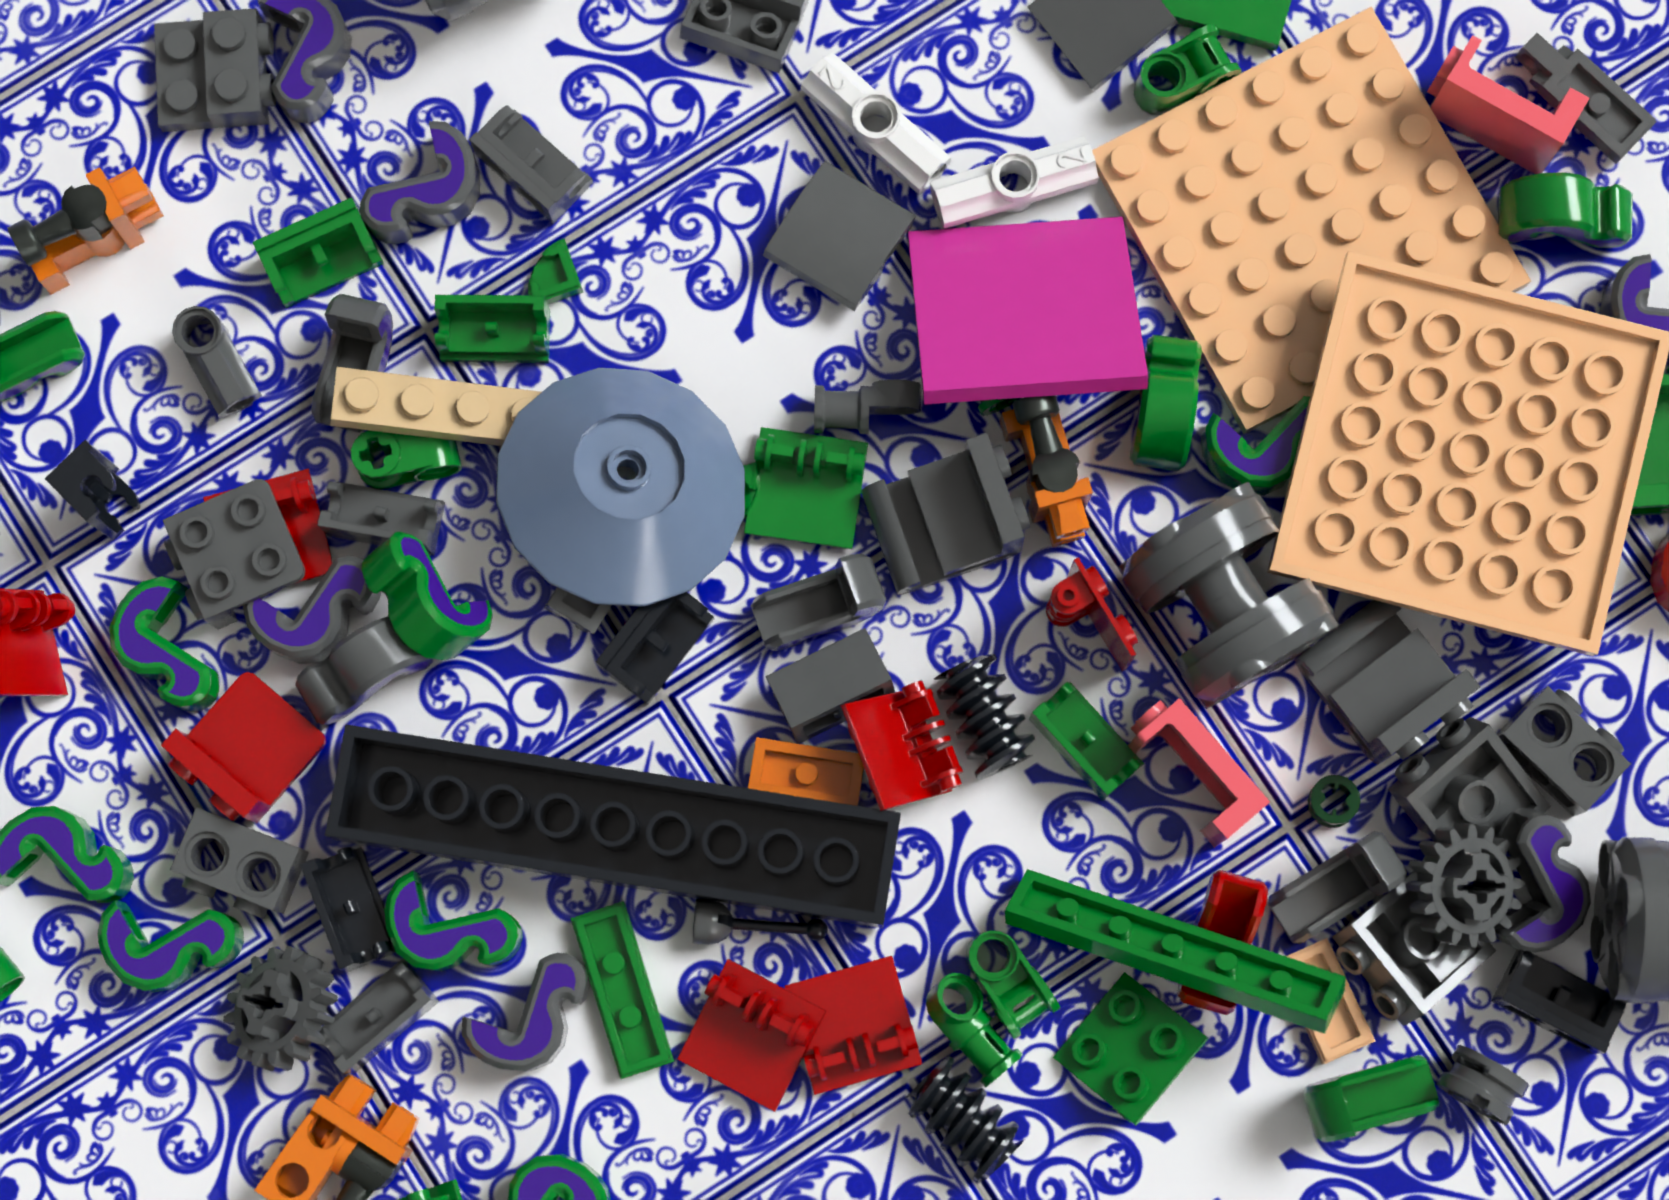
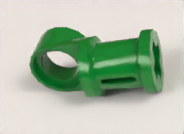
[926,973,1023,1088]

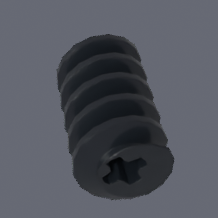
[934,654,1035,780]
[905,1055,1025,1184]

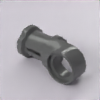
[814,380,921,434]

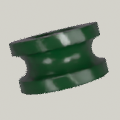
[1307,775,1361,828]

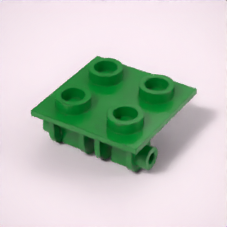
[744,427,868,550]
[1053,972,1209,1126]

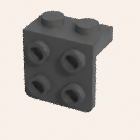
[162,479,305,630]

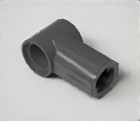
[172,306,262,418]

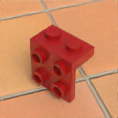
[161,672,326,823]

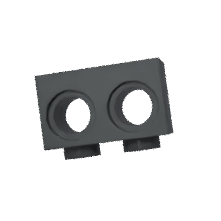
[1497,686,1631,817]
[170,807,309,919]

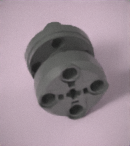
[1118,482,1340,709]
[1590,837,1669,1004]

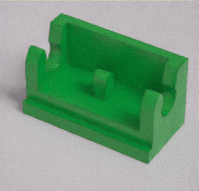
[253,197,384,308]
[434,295,550,363]
[1029,682,1144,801]

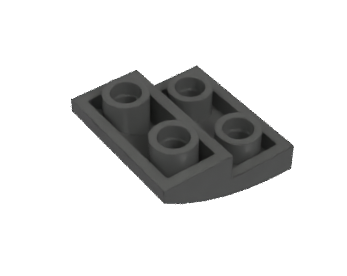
[680,0,809,73]
[763,161,916,311]

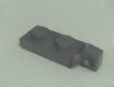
[1515,33,1657,164]

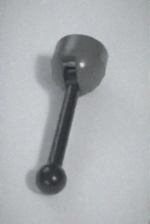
[693,899,828,945]

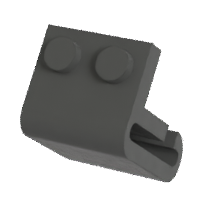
[861,433,1030,595]
[1295,600,1481,764]

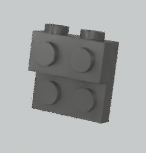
[154,8,276,132]
[1388,717,1551,842]
[1332,870,1496,1026]

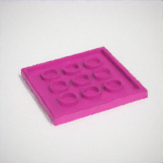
[908,217,1148,404]

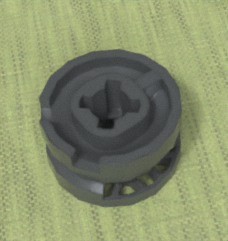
[1436,1045,1529,1125]

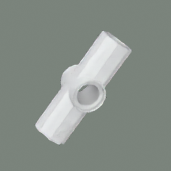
[801,52,951,195]
[930,136,1099,229]

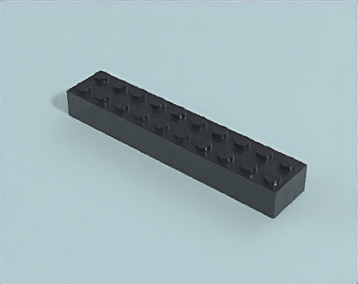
[325,724,901,928]

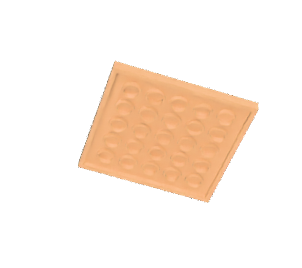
[1092,6,1531,434]
[1267,250,1669,656]

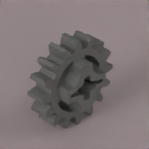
[1406,823,1525,948]
[223,946,338,1071]

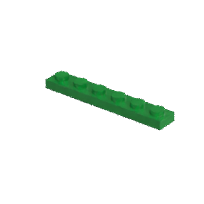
[1005,869,1346,1034]

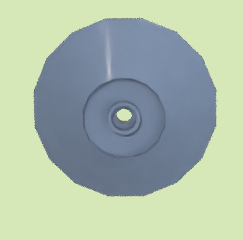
[496,368,745,607]

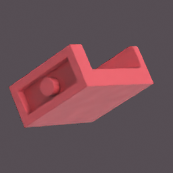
[1427,35,1590,174]
[1128,698,1270,848]

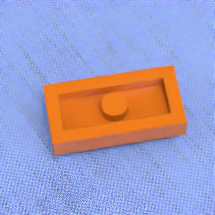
[748,737,864,806]

